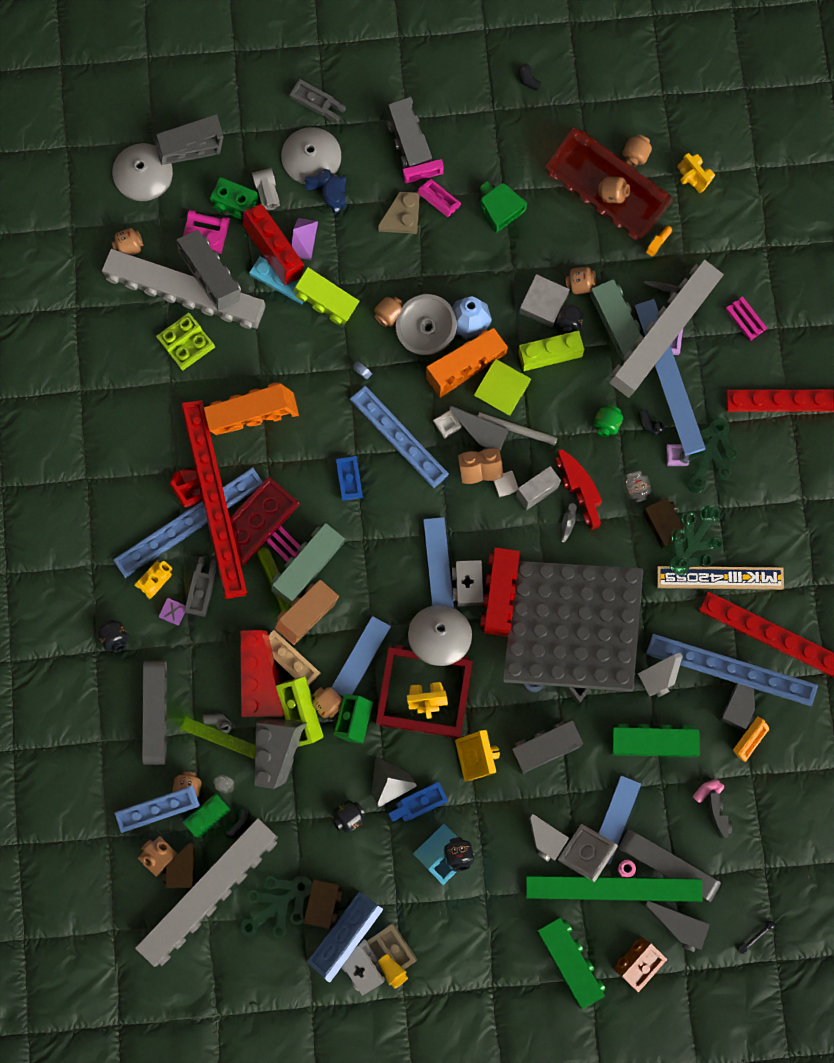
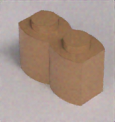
[458,448,503,484]

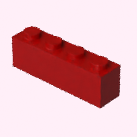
[243,204,304,286]

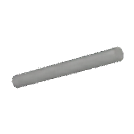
[478,412,557,445]

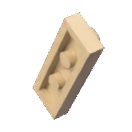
[268,630,321,686]

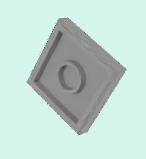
[558,824,618,882]

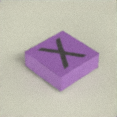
[159,598,186,626]

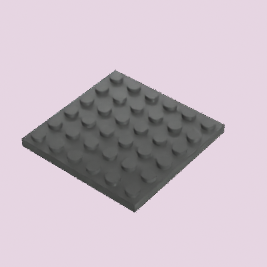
[503,561,643,692]

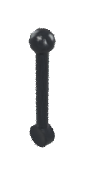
[738,921,775,954]

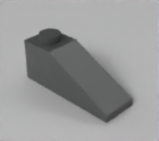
[449,406,510,452]
[719,660,755,731]
[644,901,710,952]

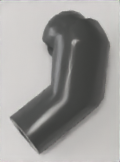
[203,713,232,733]

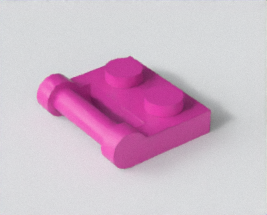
[183,210,229,254]

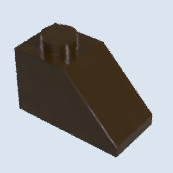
[162,843,196,888]

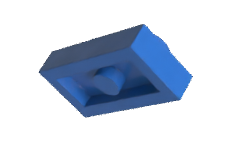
[336,456,363,501]

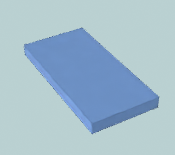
[307,892,383,982]

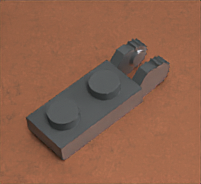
[289,79,346,123]
[185,557,217,617]

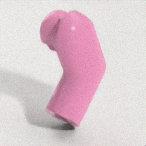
[693,779,724,803]

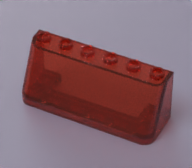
[545,127,675,240]

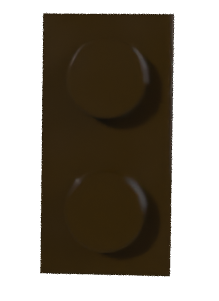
[642,498,687,549]
[304,880,343,929]

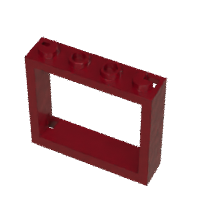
[376,645,473,738]

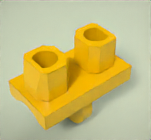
[677,153,715,193]
[135,561,172,599]
[407,682,448,719]

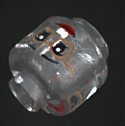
[622,470,652,502]

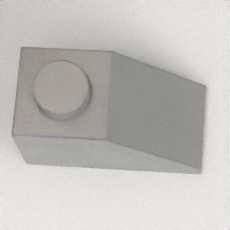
[638,653,682,697]
[529,814,569,862]

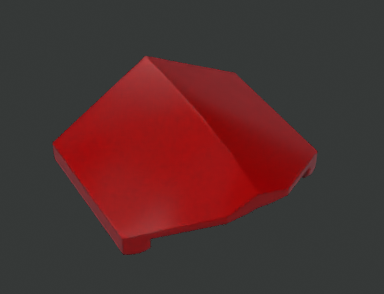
[169,469,203,507]

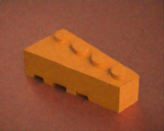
[426,328,508,398]
[204,383,299,435]

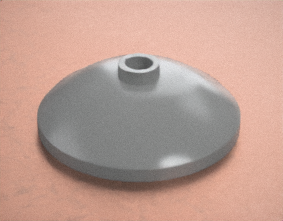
[281,127,341,184]
[112,143,173,201]
[396,294,457,355]
[408,605,472,666]

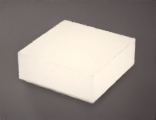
[433,410,462,439]
[493,471,518,497]

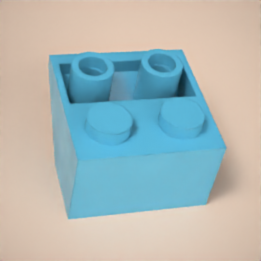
[413,824,475,885]

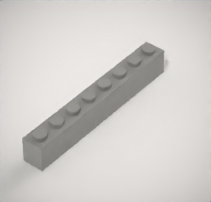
[102,249,265,329]
[609,260,724,398]
[135,819,278,967]

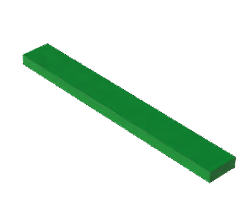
[527,875,702,902]

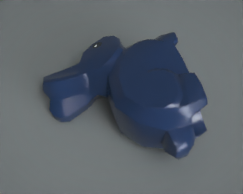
[304,169,346,213]

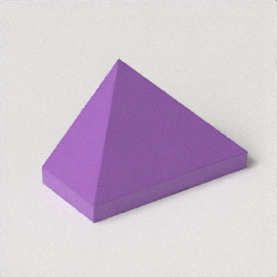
[292,218,318,260]

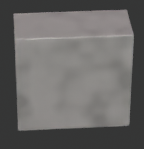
[519,274,570,328]
[516,466,561,510]

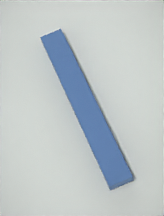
[635,299,705,456]
[113,468,263,578]
[646,634,818,707]

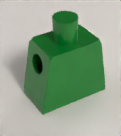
[479,181,527,233]

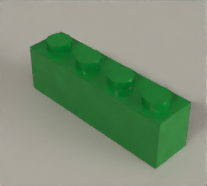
[611,724,700,757]
[536,917,606,1010]

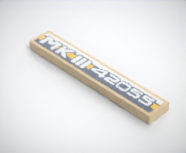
[657,566,784,590]

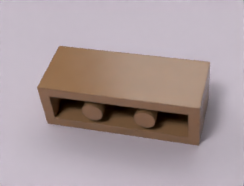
[275,580,339,645]

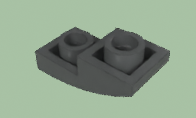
[708,793,732,838]

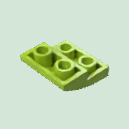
[156,313,215,371]
[474,359,531,416]

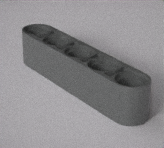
[142,660,167,765]
[618,829,721,903]

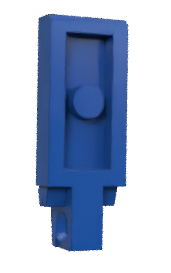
[388,782,448,822]

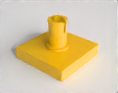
[455,730,500,782]

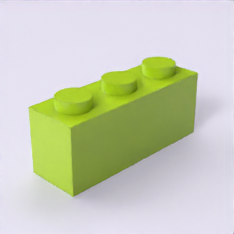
[292,267,360,325]
[518,331,584,371]
[276,676,324,746]

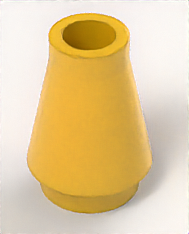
[378,954,408,989]

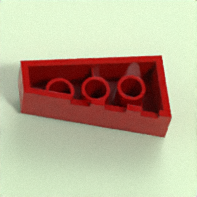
[480,548,520,637]
[241,630,285,717]

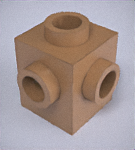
[138,836,178,877]

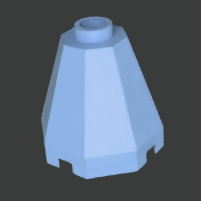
[452,296,492,341]

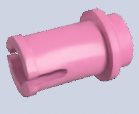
[618,860,636,878]

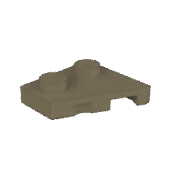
[378,192,420,234]
[367,923,417,969]

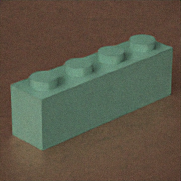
[590,279,641,364]
[271,523,345,606]

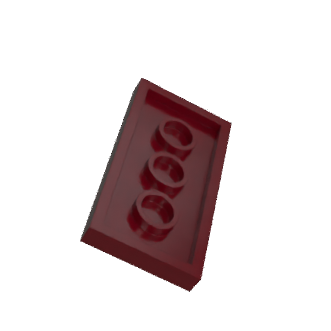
[230,477,300,566]

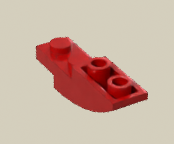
[555,449,602,530]

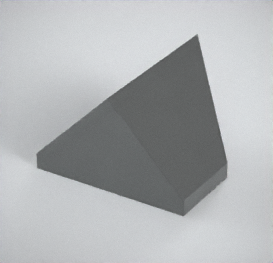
[371,757,417,807]

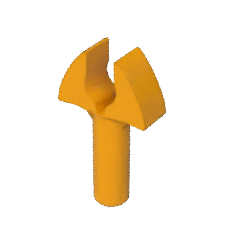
[646,226,672,257]

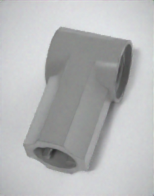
[252,168,280,210]

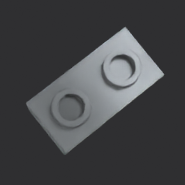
[452,560,483,606]
[341,939,386,996]

